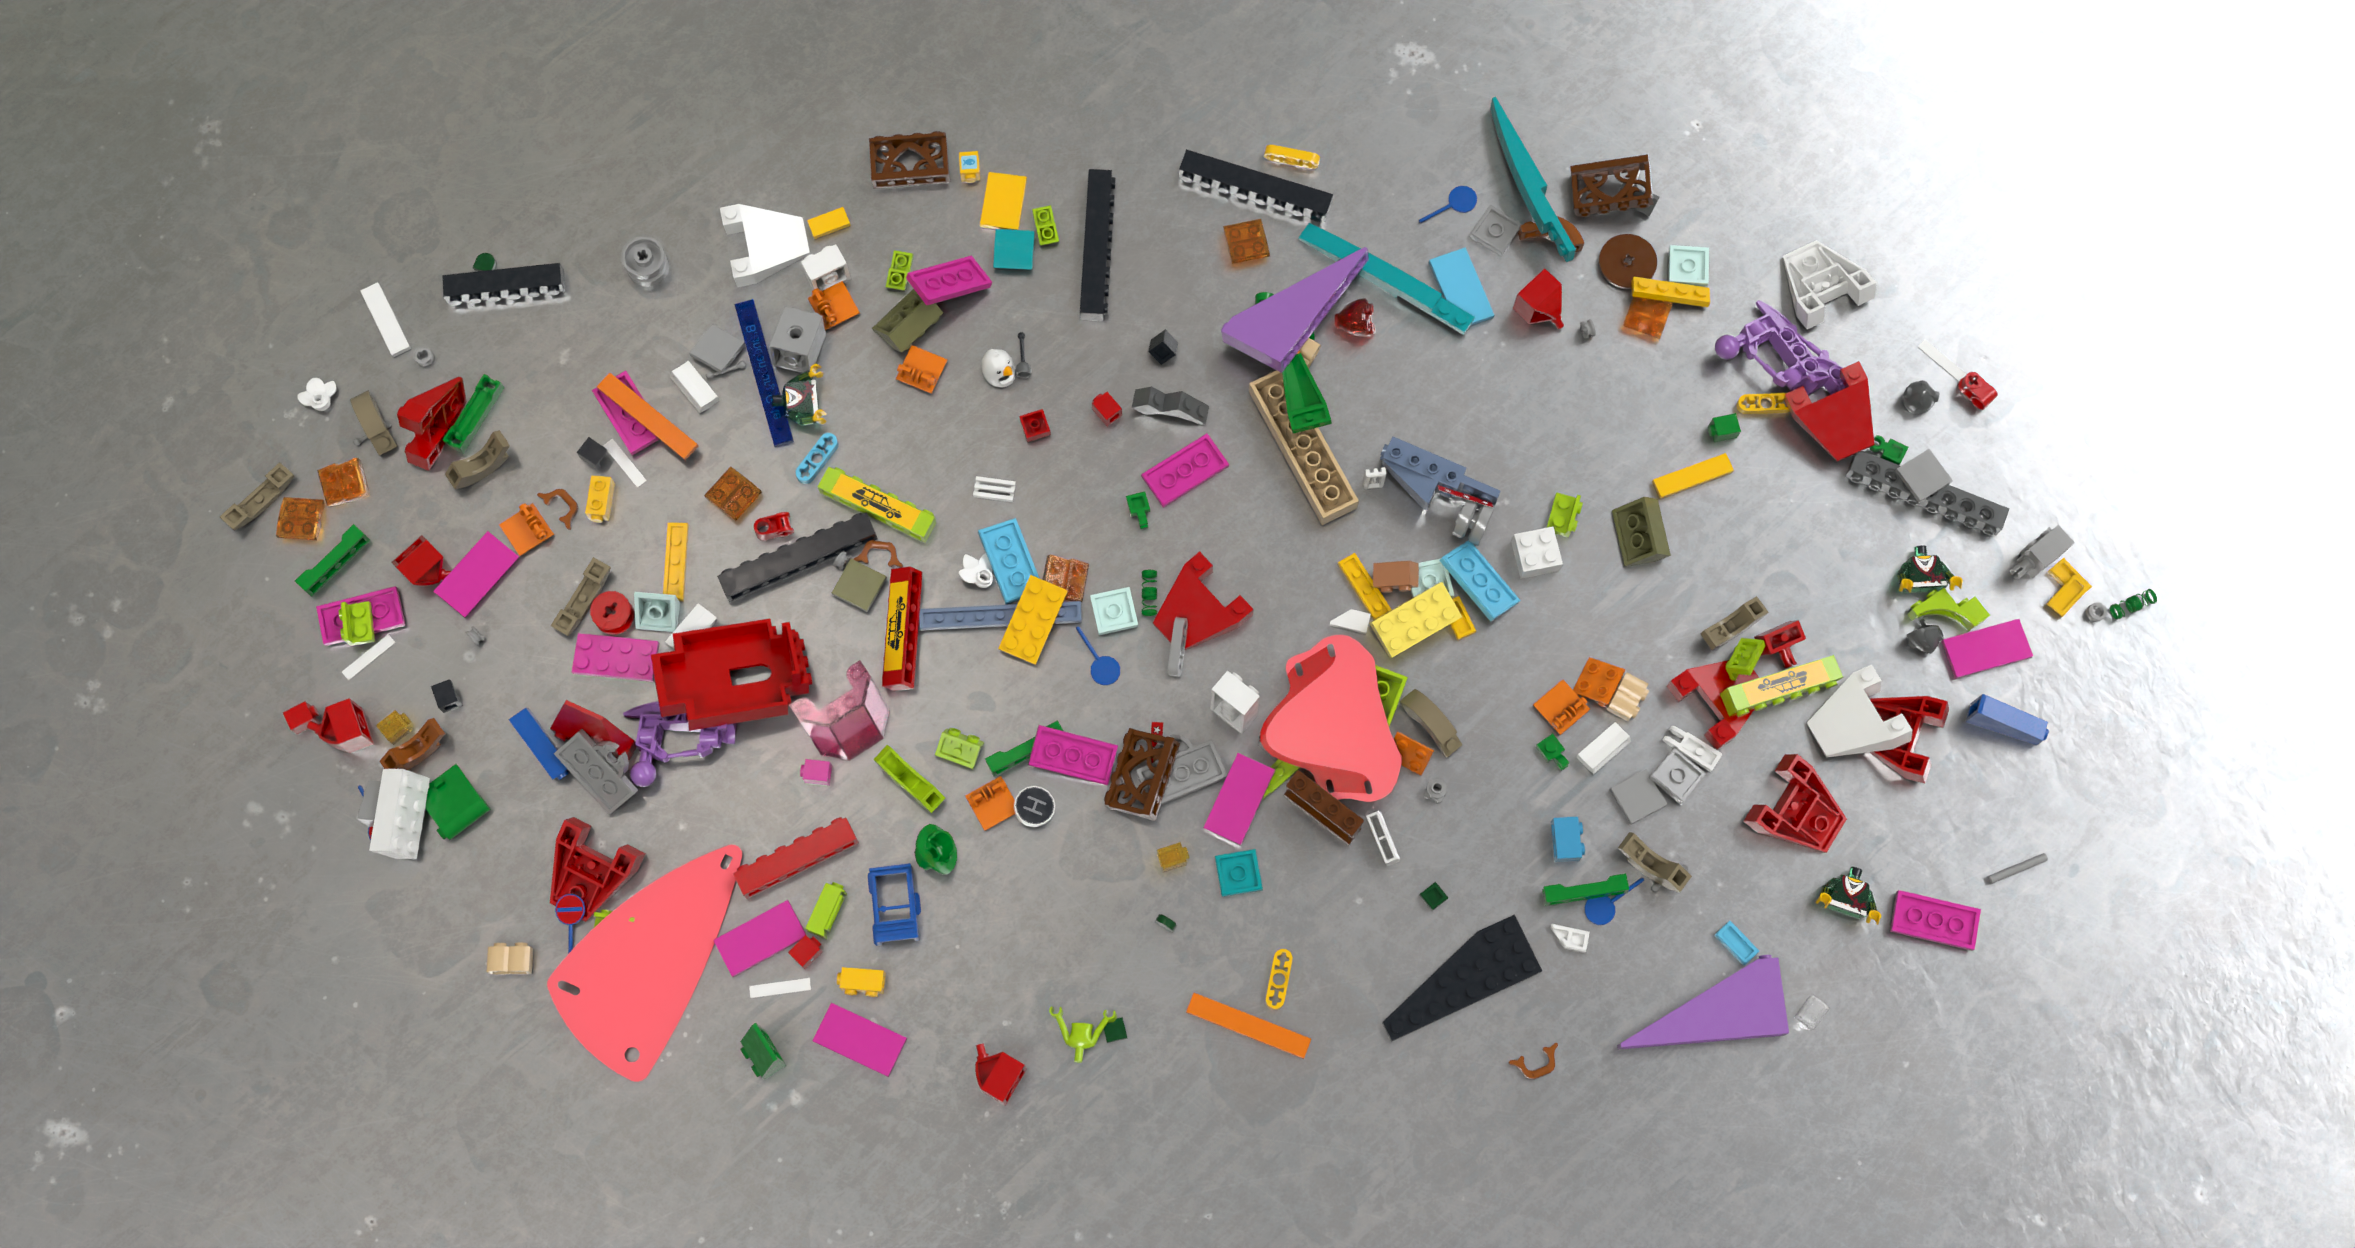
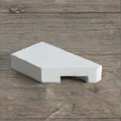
[1330,609,1371,635]
[1550,924,1590,953]

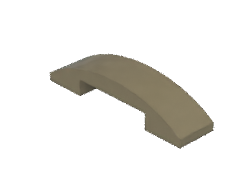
[220,462,294,531]
[551,557,611,636]

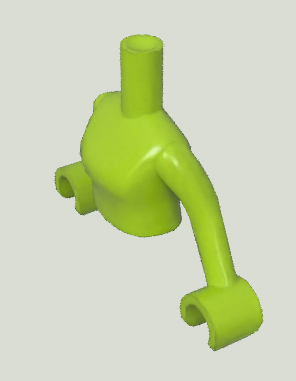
[1049,1006,1117,1063]

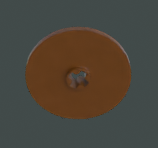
[1599,234,1657,289]

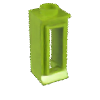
[805,882,847,940]

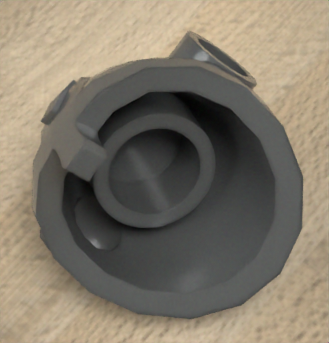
[1903,380,1940,415]
[1907,619,1944,654]

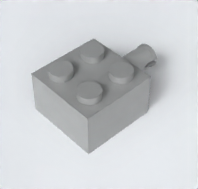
[2010,525,2075,579]

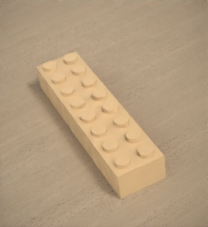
[1249,370,1359,525]

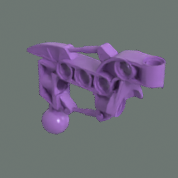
[1715,300,1845,396]
[623,701,736,787]

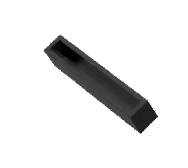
[442,263,565,306]

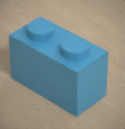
[1551,817,1585,862]

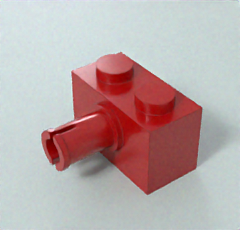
[1754,620,1806,668]

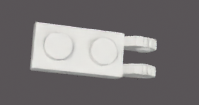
[1663,725,1722,772]

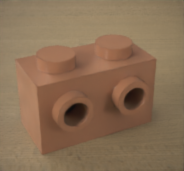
[1373,561,1419,593]

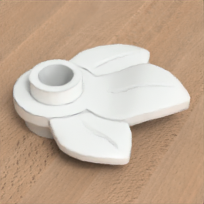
[298,378,336,411]
[958,553,993,588]

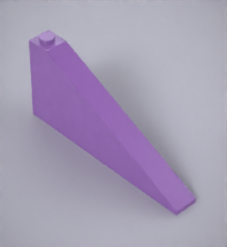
[1221,247,1369,373]
[1617,955,1789,1050]

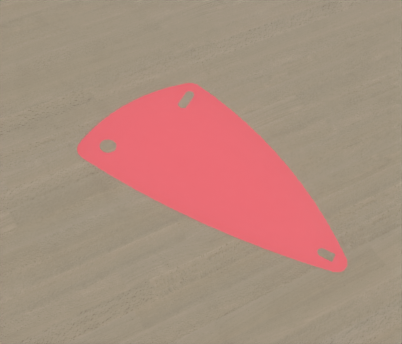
[547,844,742,1082]

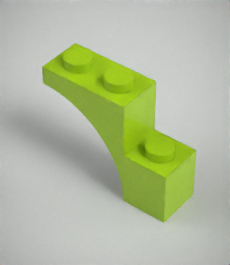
[1907,588,1990,632]
[873,745,945,813]

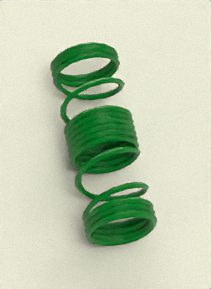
[1142,569,1157,616]
[2110,589,2157,620]

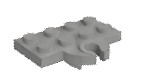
[554,729,638,815]
[1136,734,1227,805]

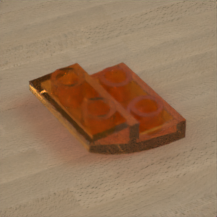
[1223,219,1270,264]
[1623,297,1673,339]
[317,458,370,507]
[704,466,762,521]
[276,497,325,541]
[1043,554,1089,602]

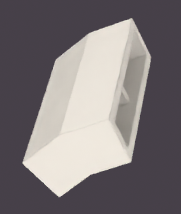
[670,361,720,413]
[665,604,717,650]
[1576,722,1631,774]
[1366,811,1400,866]

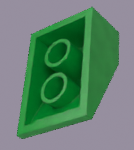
[740,1023,786,1080]

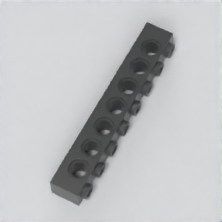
[1845,451,2010,535]

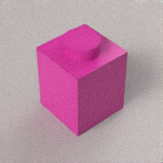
[800,759,832,786]

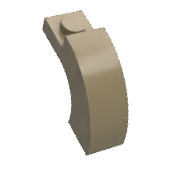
[350,390,397,455]
[1700,596,1769,650]

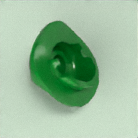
[914,824,957,875]

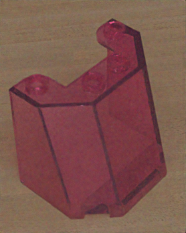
[789,660,890,761]

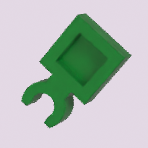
[1869,435,1909,465]

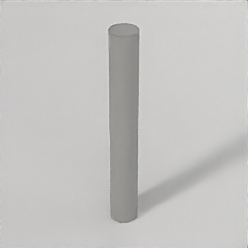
[1988,853,2048,884]

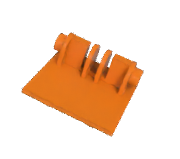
[808,281,860,331]
[896,345,948,394]
[499,503,554,556]
[1573,657,1625,707]
[1533,680,1590,735]
[1394,731,1434,776]
[965,776,1015,831]

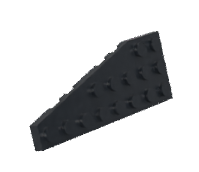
[1382,914,1542,1042]

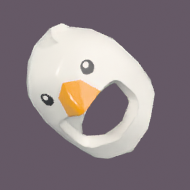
[981,349,1016,387]

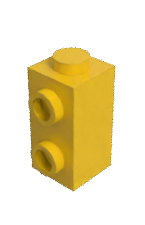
[585,475,615,523]
[837,967,886,997]

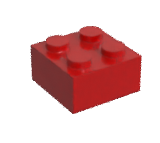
[1019,409,1051,442]

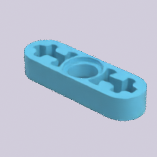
[796,433,838,484]

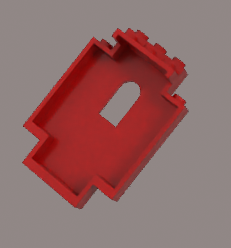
[651,619,812,731]

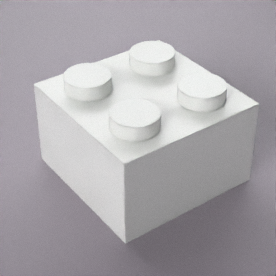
[801,244,851,291]
[1511,527,1563,579]

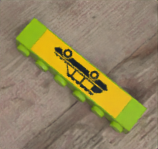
[817,467,936,543]
[1720,655,1843,717]

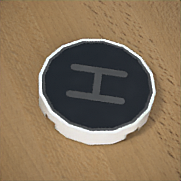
[1013,786,1055,827]

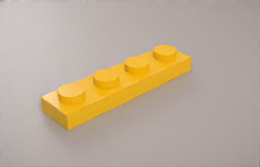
[1631,277,1710,307]

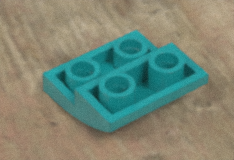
[993,229,1035,270]

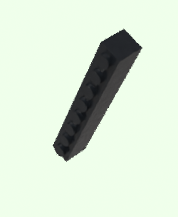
[1179,149,1333,222]
[1080,169,1116,321]
[717,512,878,603]

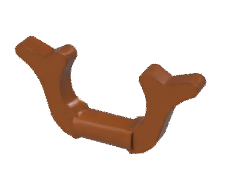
[537,489,578,530]
[853,540,903,568]
[1509,1043,1558,1080]

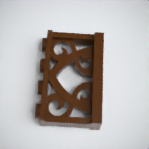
[869,131,950,189]
[1570,154,1654,217]
[1104,728,1180,821]
[1283,770,1364,846]

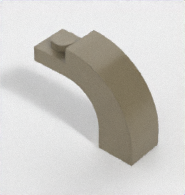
[445,430,510,490]
[1400,689,1462,757]
[1618,832,1692,892]

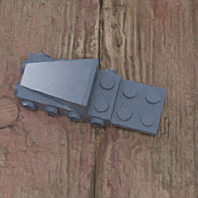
[1380,436,1501,511]

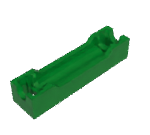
[443,374,505,454]
[295,524,370,597]
[985,720,1063,777]
[1542,873,1629,906]

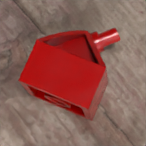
[1513,268,1564,329]
[391,535,451,586]
[307,698,374,753]
[975,1043,1027,1106]

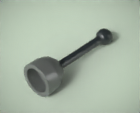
[1016,332,1032,378]

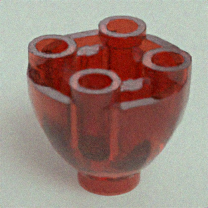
[1335,298,1376,337]

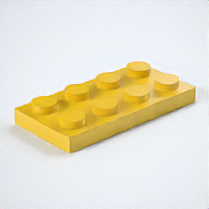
[998,575,1068,665]

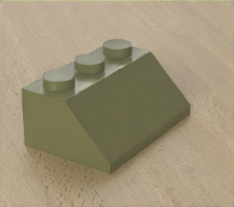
[872,289,943,353]
[1612,497,1671,567]

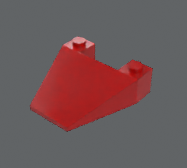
[1784,361,1875,462]
[397,377,467,471]
[1153,551,1254,650]
[1666,660,1760,750]
[1870,696,1949,784]
[550,700,637,761]
[1743,754,1847,853]
[550,817,646,922]

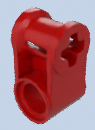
[1958,372,1998,410]
[754,512,794,541]

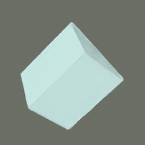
[634,592,680,632]

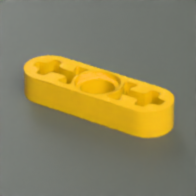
[1264,145,1320,169]
[1736,393,1790,414]
[1265,949,1293,1010]

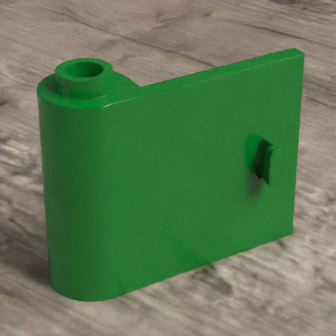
[425,764,491,840]

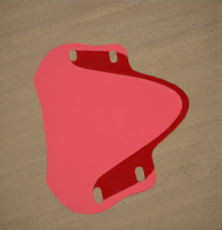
[1260,635,1402,802]

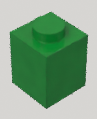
[1708,413,1741,443]

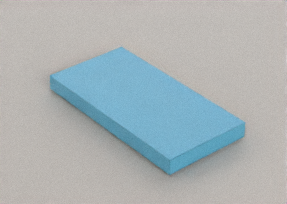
[1429,247,1495,326]
[978,518,1039,604]
[1439,540,1521,621]

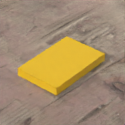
[980,172,1027,230]

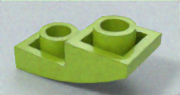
[1032,205,1059,246]
[886,250,914,291]

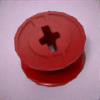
[590,591,634,635]

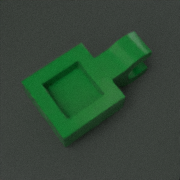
[1126,491,1150,529]
[1536,733,1569,771]

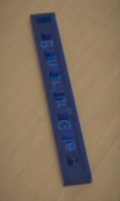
[734,299,794,448]

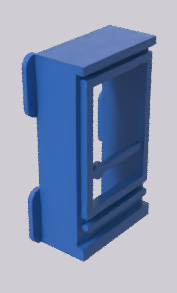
[868,863,921,946]

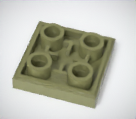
[832,559,887,612]

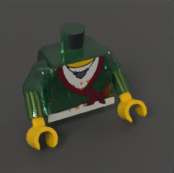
[772,364,827,426]
[1897,545,1963,593]
[1815,867,1881,925]

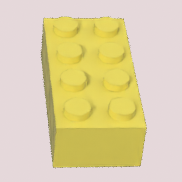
[1369,582,1462,658]

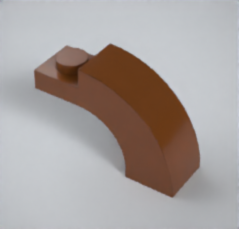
[1518,216,1584,252]
[379,718,445,770]

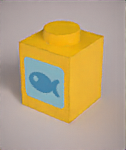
[959,151,981,183]

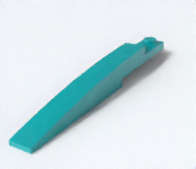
[1490,97,1576,262]
[1298,223,1475,335]

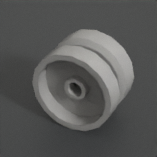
[621,236,669,287]
[1452,494,1495,545]

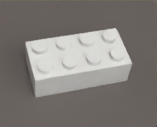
[1210,671,1260,734]
[369,769,430,859]

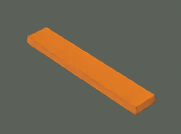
[596,373,699,460]
[1186,993,1311,1059]

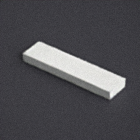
[360,282,411,358]

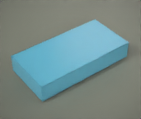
[1714,921,1759,966]

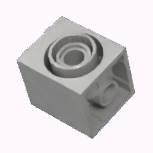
[769,306,826,374]

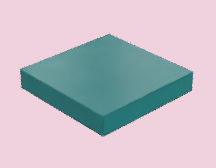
[1215,849,1263,897]

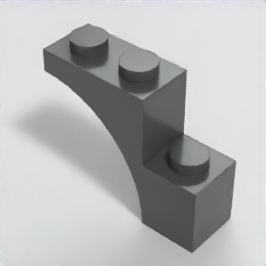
[1132,386,1209,425]

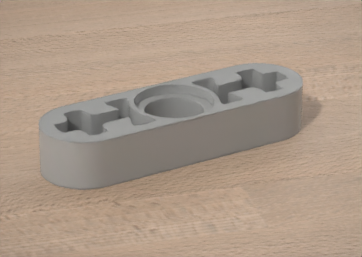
[1168,617,1188,677]

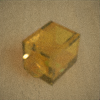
[376,710,413,745]
[1157,842,1189,873]

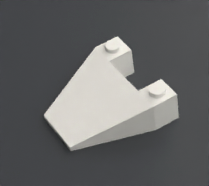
[720,204,810,287]
[1783,240,1877,329]
[1807,664,1912,757]

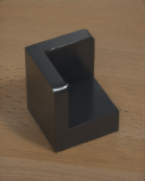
[1148,329,1178,365]
[577,437,608,471]
[431,679,463,713]

